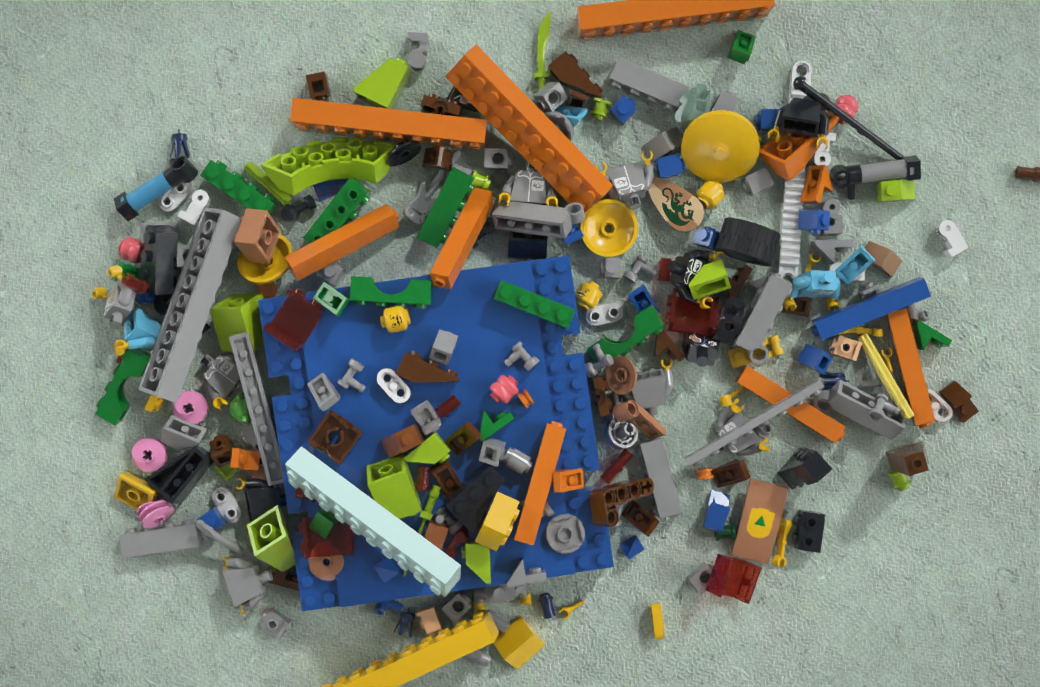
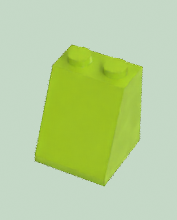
[353,57,411,109]
[210,293,264,353]
[366,453,422,519]
[247,505,295,572]

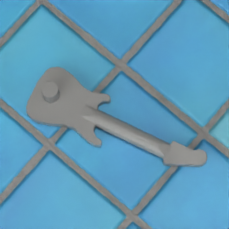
[403,150,461,225]
[196,520,269,572]

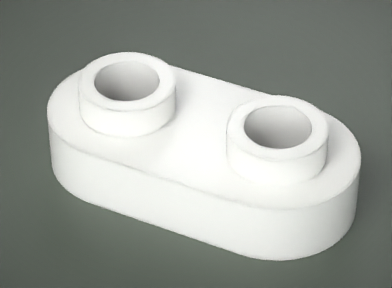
[158,182,192,212]
[585,303,623,326]
[377,368,411,403]
[927,389,953,422]
[212,487,243,523]

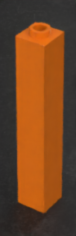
[430,187,494,290]
[284,204,400,281]
[886,308,935,429]
[734,366,845,443]
[514,421,566,546]

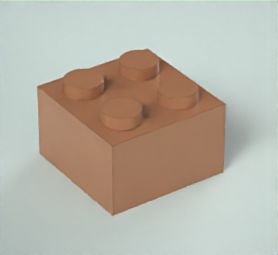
[234,208,281,264]

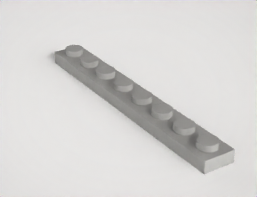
[229,331,284,486]
[684,379,825,467]

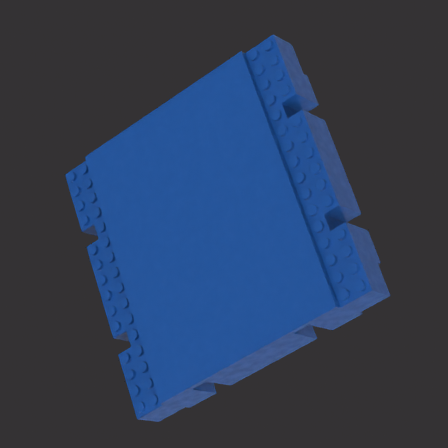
[258,256,614,611]

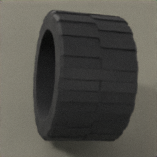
[715,217,781,267]

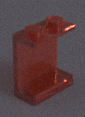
[263,288,325,351]
[665,288,719,337]
[299,517,355,559]
[705,554,762,604]

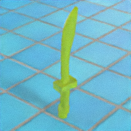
[534,12,552,92]
[403,485,441,576]

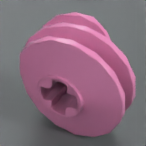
[173,391,208,424]
[132,438,168,472]
[137,500,174,529]

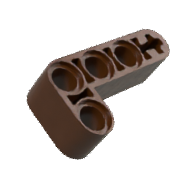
[589,478,654,527]

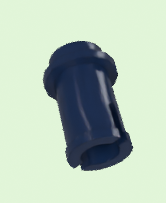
[538,593,556,619]

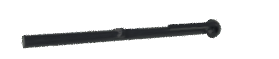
[793,76,905,160]

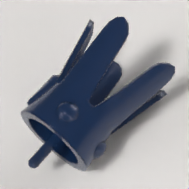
[170,129,190,159]
[819,372,849,391]
[393,607,415,637]

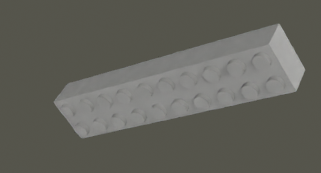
[138,207,241,403]

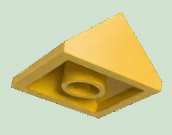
[114,471,160,510]
[493,615,546,670]

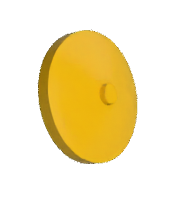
[681,110,760,182]

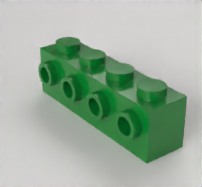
[200,160,278,216]
[417,167,475,248]
[303,177,371,244]

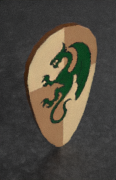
[648,178,704,232]

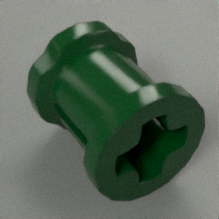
[714,523,736,541]

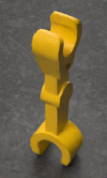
[839,327,884,337]
[772,518,792,567]

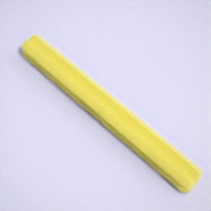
[858,333,914,420]

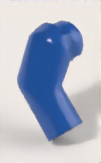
[135,290,156,305]
[375,600,404,615]

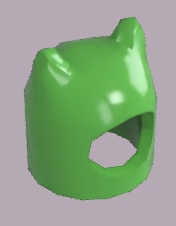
[229,392,251,423]

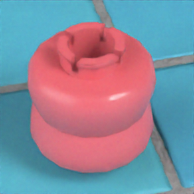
[831,95,859,124]
[118,237,144,264]
[490,375,519,404]

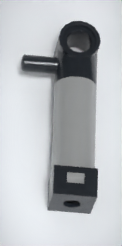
[829,155,921,200]

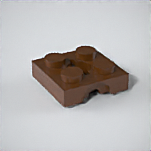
[421,93,463,117]
[592,376,613,417]
[308,409,363,465]

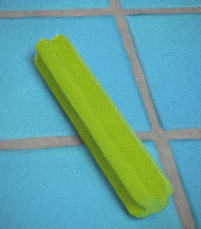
[244,161,291,206]

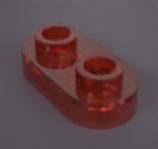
[443,526,470,559]

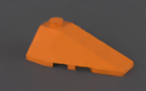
[759,111,839,181]

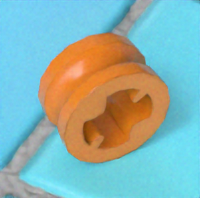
[517,389,535,409]
[695,467,714,480]

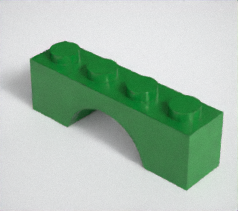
[350,276,432,309]
[494,280,575,329]
[587,304,665,368]
[95,348,151,426]

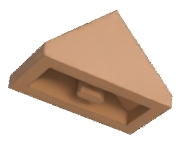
[865,241,902,277]

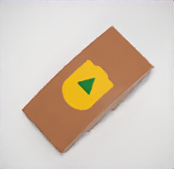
[731,478,788,564]

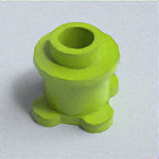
[590,97,612,122]
[472,169,491,190]
[888,471,912,491]

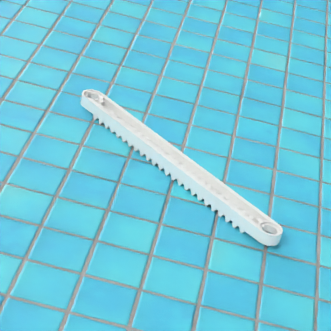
[777,61,812,284]

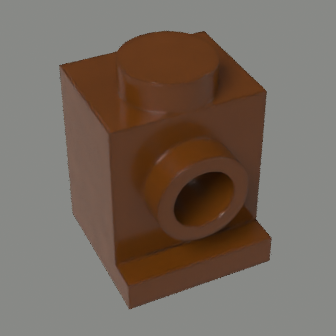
[306,71,331,101]
[209,435,234,467]

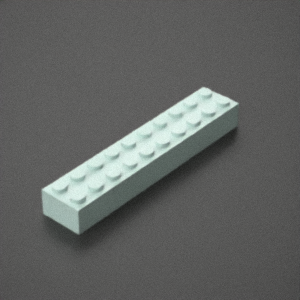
[285,447,461,597]

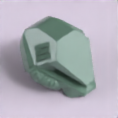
[675,83,710,130]

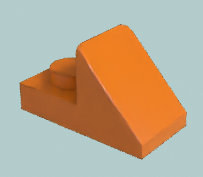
[800,165,833,205]
[230,448,260,471]
[553,468,584,492]

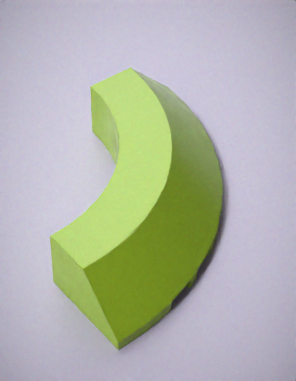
[261,137,395,196]

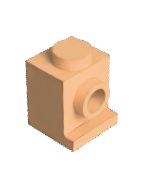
[829,335,862,361]
[416,604,442,636]

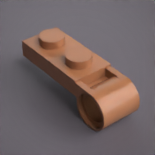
[613,400,666,440]

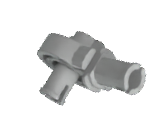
[605,394,638,450]

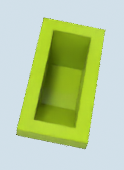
[875,180,916,203]
[689,259,731,300]
[404,432,451,464]
[462,541,491,584]

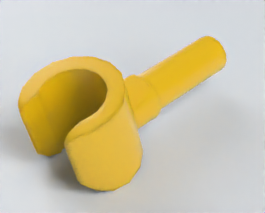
[804,252,821,273]
[879,348,893,373]
[720,386,744,407]
[559,600,584,620]

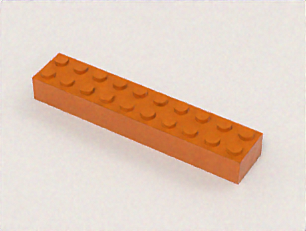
[576,0,775,40]
[445,44,613,213]
[290,98,488,151]

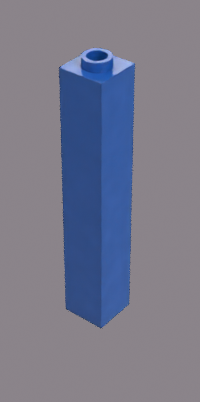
[811,277,931,340]

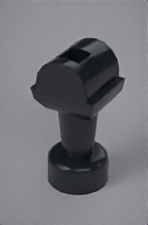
[281,194,317,222]
[472,217,495,249]

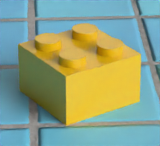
[475,492,520,552]

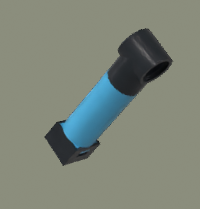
[114,156,198,221]

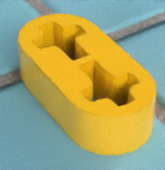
[650,603,665,640]

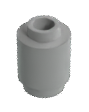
[502,447,532,475]

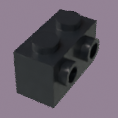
[508,231,548,259]
[792,509,826,553]

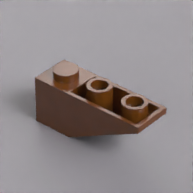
[548,51,603,99]
[395,350,460,382]

